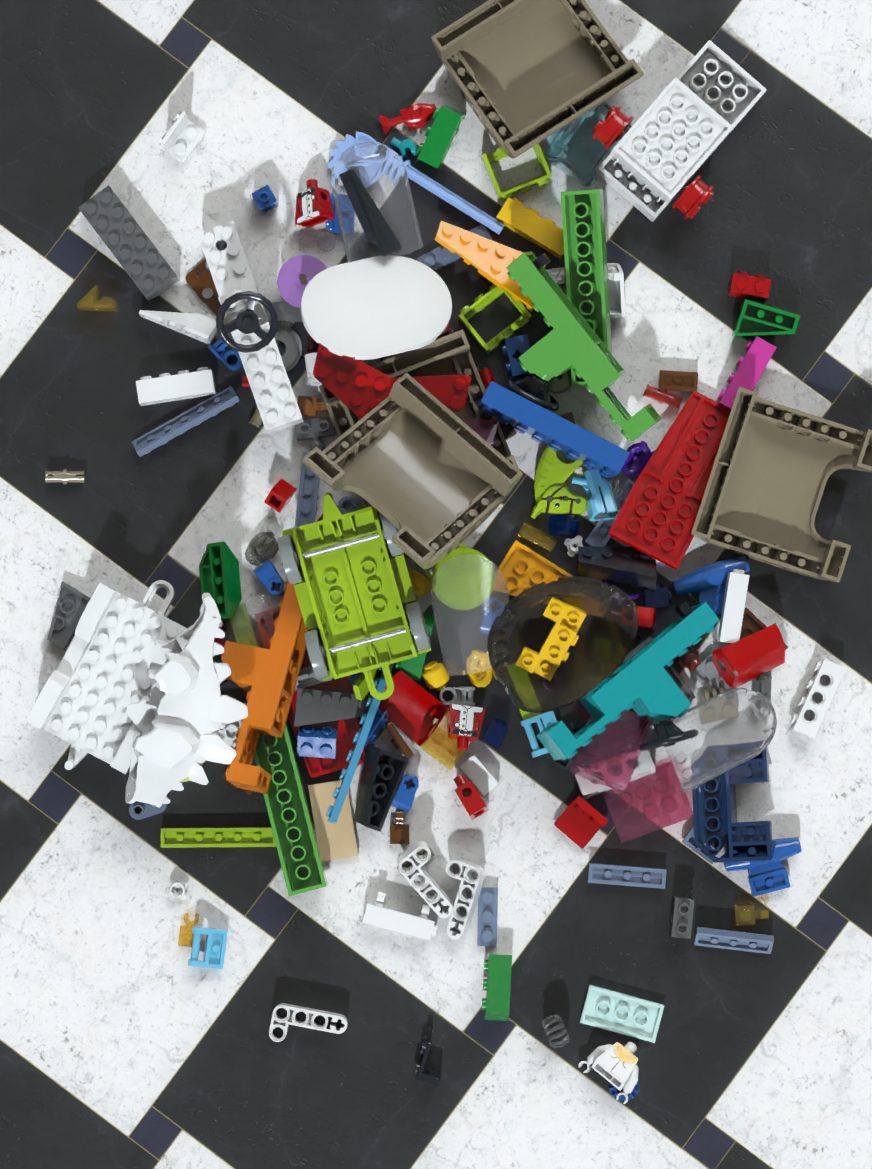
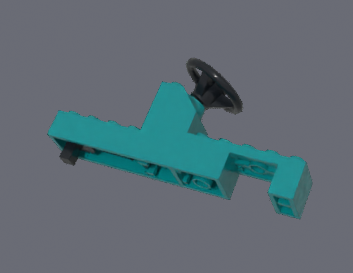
[536,601,719,760]

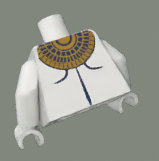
[578,1041,639,1104]

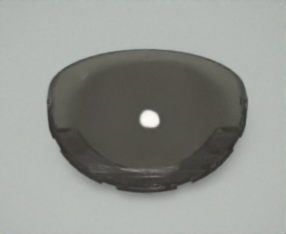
[487,576,638,713]

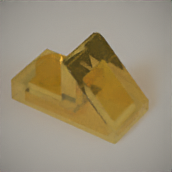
[77,285,118,311]

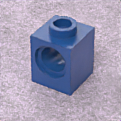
[251,185,278,215]

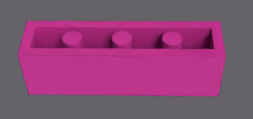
[717,336,777,410]

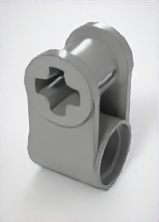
[439,687,476,706]

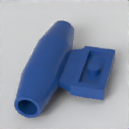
[672,557,750,615]
[723,837,802,897]

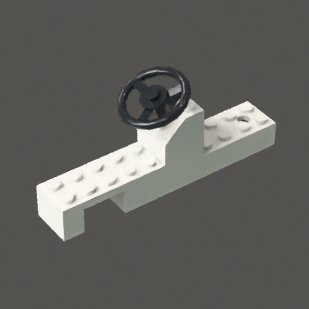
[197,221,304,434]

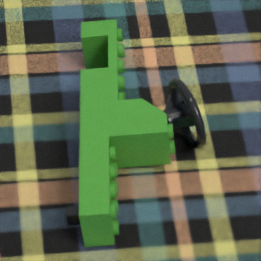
[505,251,662,441]

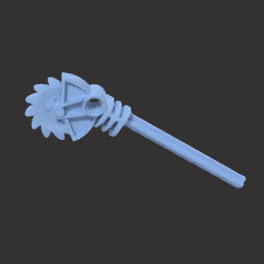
[328,132,505,235]

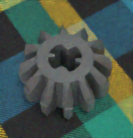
[542,1014,570,1049]

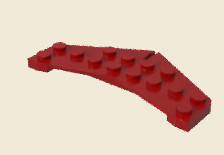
[313,343,471,419]

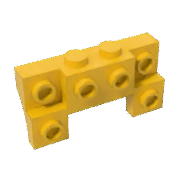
[515,597,587,681]

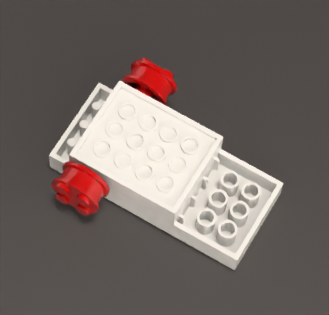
[592,40,767,222]

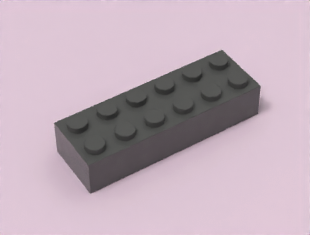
[78,185,179,302]

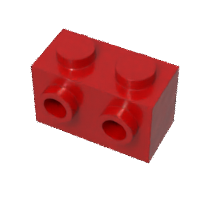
[728,271,771,302]

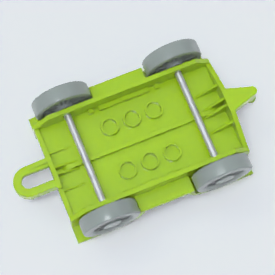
[278,492,432,700]

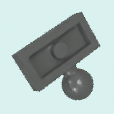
[295,416,335,451]

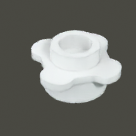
[564,535,583,557]
[168,880,188,900]

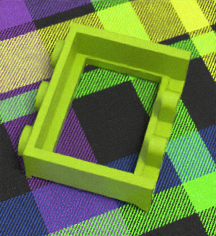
[481,143,552,201]
[458,284,532,355]

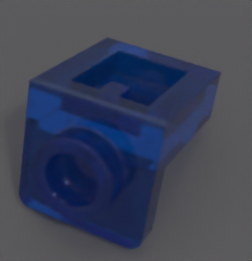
[549,515,580,535]

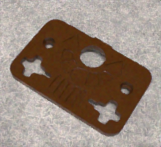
[185,258,221,316]

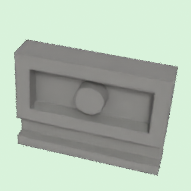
[691,654,731,696]

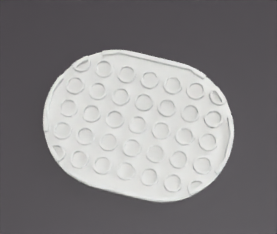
[301,255,452,360]

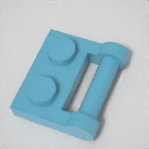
[520,710,557,758]
[188,926,228,969]

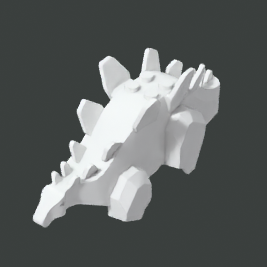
[125,593,248,808]

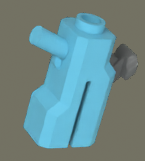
[571,468,619,521]

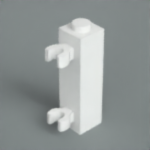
[717,569,750,644]
[362,891,438,940]

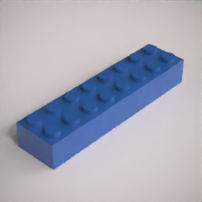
[477,381,630,478]

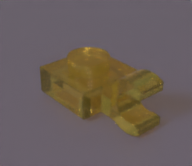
[734,905,769,926]

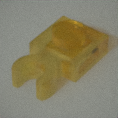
[178,913,199,947]

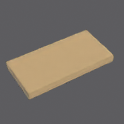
[308,780,358,862]

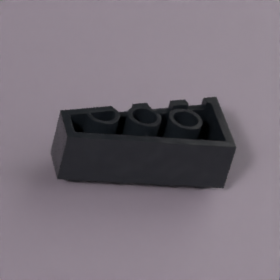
[577,546,657,591]
[353,743,409,832]

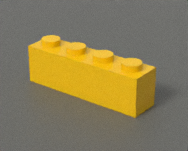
[496,197,564,259]

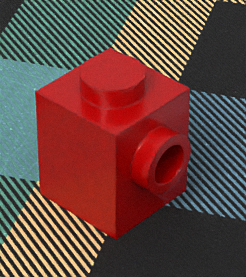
[264,478,297,513]

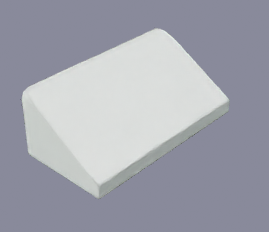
[459,754,499,796]

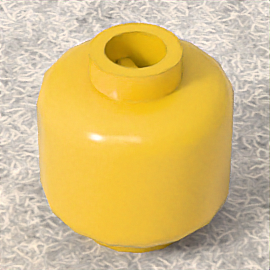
[422,661,450,691]

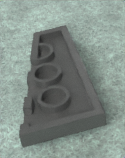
[293,688,369,727]

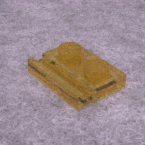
[420,727,465,770]

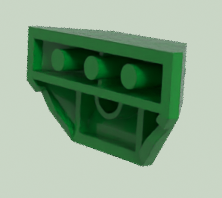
[199,542,242,620]

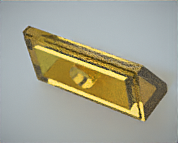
[518,523,557,552]

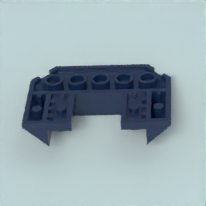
[691,743,776,863]

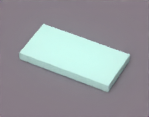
[580,984,665,1043]

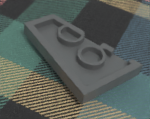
[47,581,91,650]

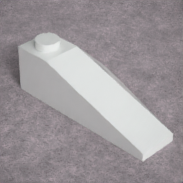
[139,310,217,345]

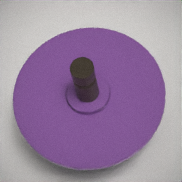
[277,255,327,308]

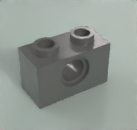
[669,896,695,939]

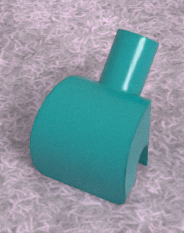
[391,137,418,158]

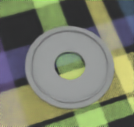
[274,324,302,372]

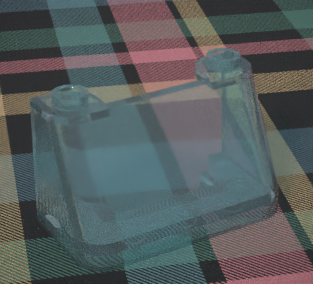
[544,101,632,187]

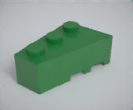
[732,299,801,336]
[482,954,512,1021]

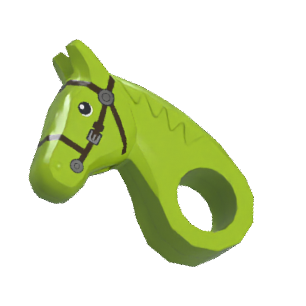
[531,447,588,519]

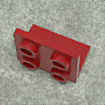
[554,795,609,849]

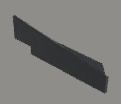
[339,169,402,257]

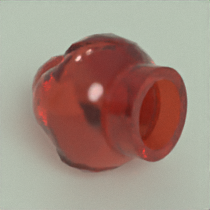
[677,645,702,671]

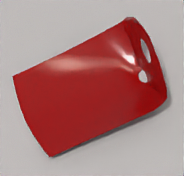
[712,623,785,688]
[378,670,447,746]

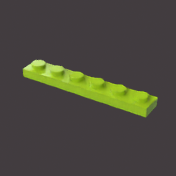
[161,827,276,848]

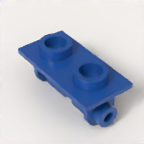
[358,709,389,749]

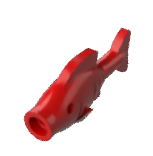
[379,103,436,135]

